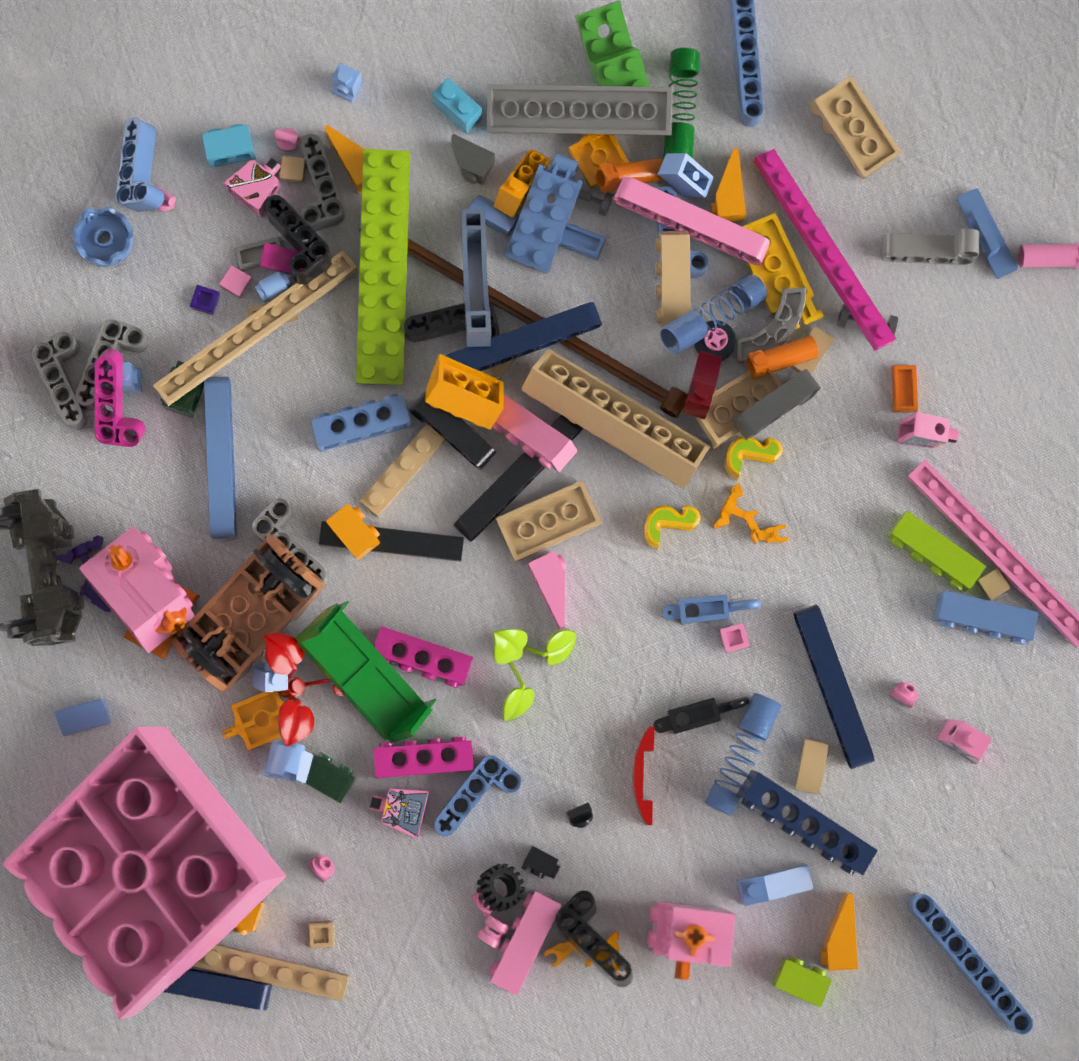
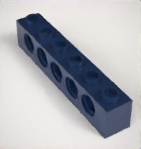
[736,770,878,876]

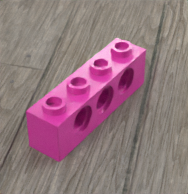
[374,626,473,689]
[374,736,474,778]

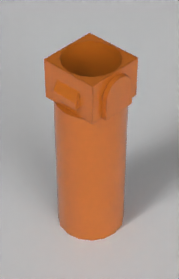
[595,158,664,193]
[746,336,819,380]

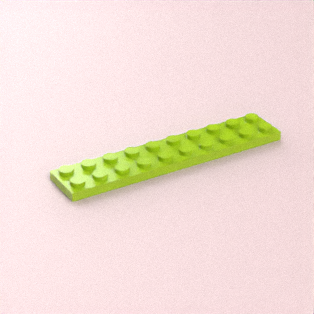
[356,149,410,386]

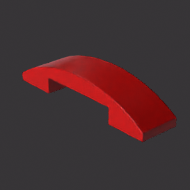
[632,726,655,825]

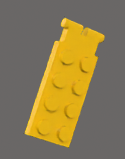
[742,213,823,329]

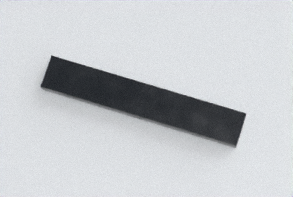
[319,521,464,562]

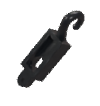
[653,697,750,734]

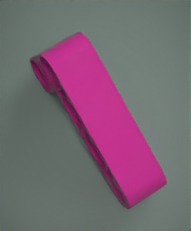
[95,349,146,447]

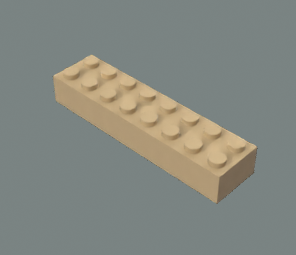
[521,349,710,489]

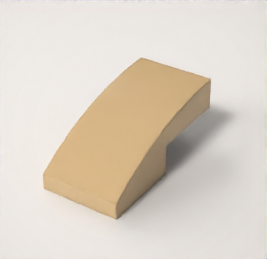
[795,738,829,794]

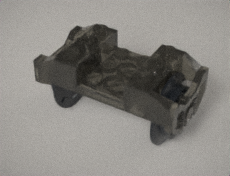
[0,489,85,646]

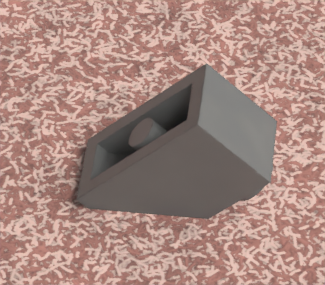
[451,134,495,185]

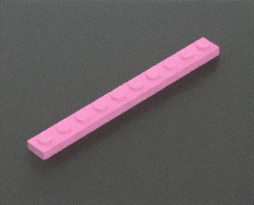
[907,460,1079,648]

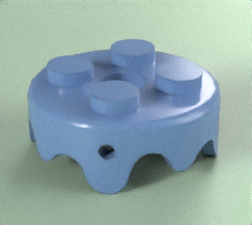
[73,207,134,267]

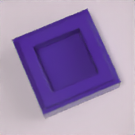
[190,285,220,315]

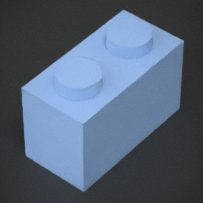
[658,153,714,198]

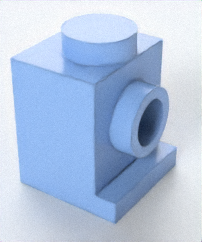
[331,63,362,103]
[123,362,142,393]
[253,662,288,692]

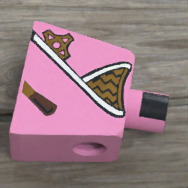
[224,158,281,218]

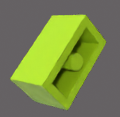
[772,956,832,1008]

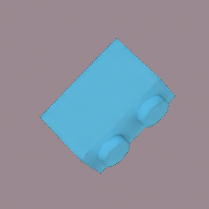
[432,78,482,134]
[202,124,256,168]

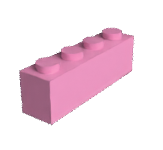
[491,394,577,472]
[488,890,562,996]

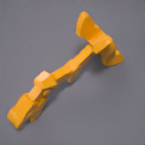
[713,483,788,544]
[544,931,620,976]

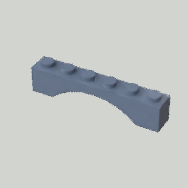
[461,209,491,347]

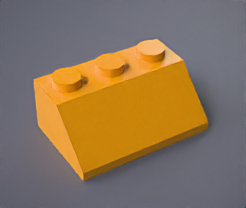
[425,354,504,430]

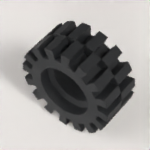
[476,863,525,912]

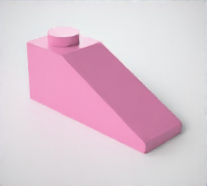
[528,551,567,630]

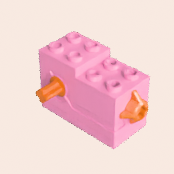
[79,526,195,653]
[647,901,735,980]

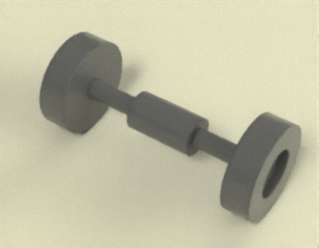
[554,189,614,216]
[837,304,898,335]

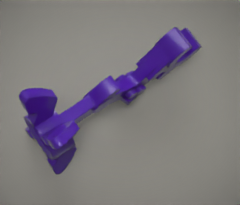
[56,535,111,612]

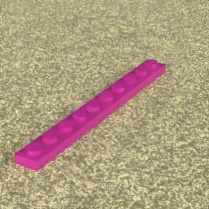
[753,149,896,351]

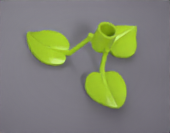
[493,628,576,722]

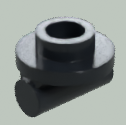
[566,802,593,828]

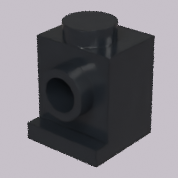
[521,845,560,879]

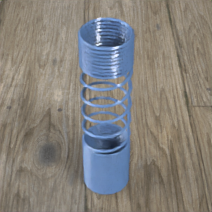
[660,274,767,354]
[705,693,782,816]

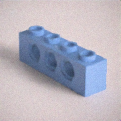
[311,394,412,452]

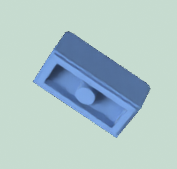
[468,195,519,236]
[55,699,111,736]

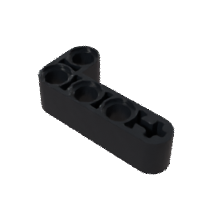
[265,195,332,285]
[404,301,500,342]
[409,391,497,471]
[555,890,633,988]

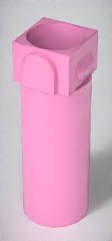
[1018,242,1079,269]

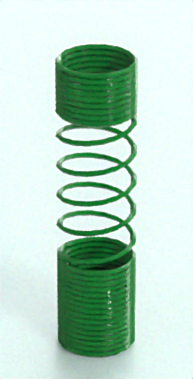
[663,47,700,160]

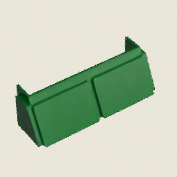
[295,601,436,742]

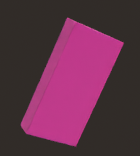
[260,243,305,275]

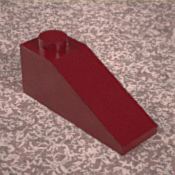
[682,351,722,420]

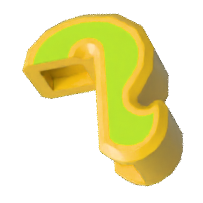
[724,437,782,480]
[643,505,700,550]

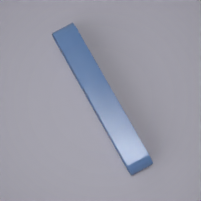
[730,0,763,127]
[204,377,237,539]
[907,893,1033,1035]

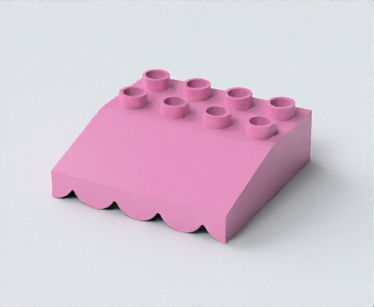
[2,727,286,1020]

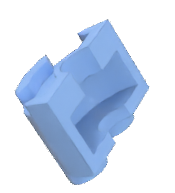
[263,740,313,783]

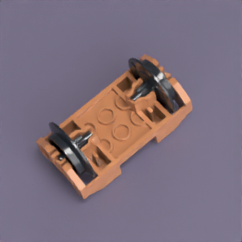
[170,534,327,692]

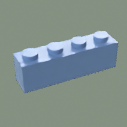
[933,590,1039,645]

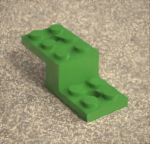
[575,0,650,87]

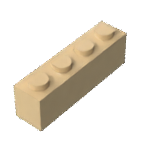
[655,231,690,328]

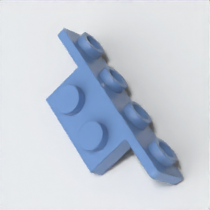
[956,188,1018,279]

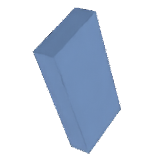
[559,223,606,261]

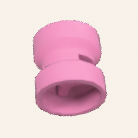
[477,914,510,949]

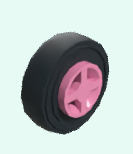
[694,320,736,362]

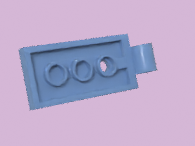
[504,154,583,273]

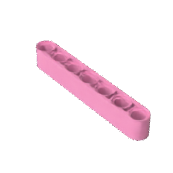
[614,177,770,265]

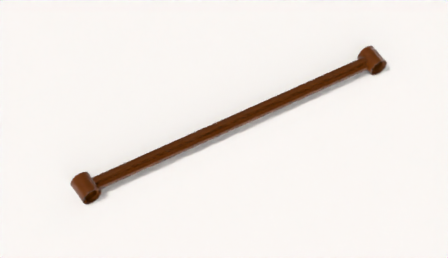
[359,227,687,418]

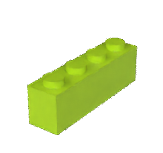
[886,510,986,592]

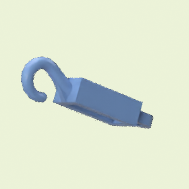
[662,595,761,625]

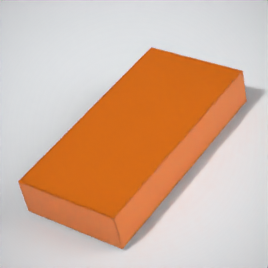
[891,365,918,413]

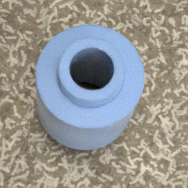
[255,271,291,303]

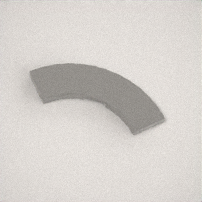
[737,287,806,363]

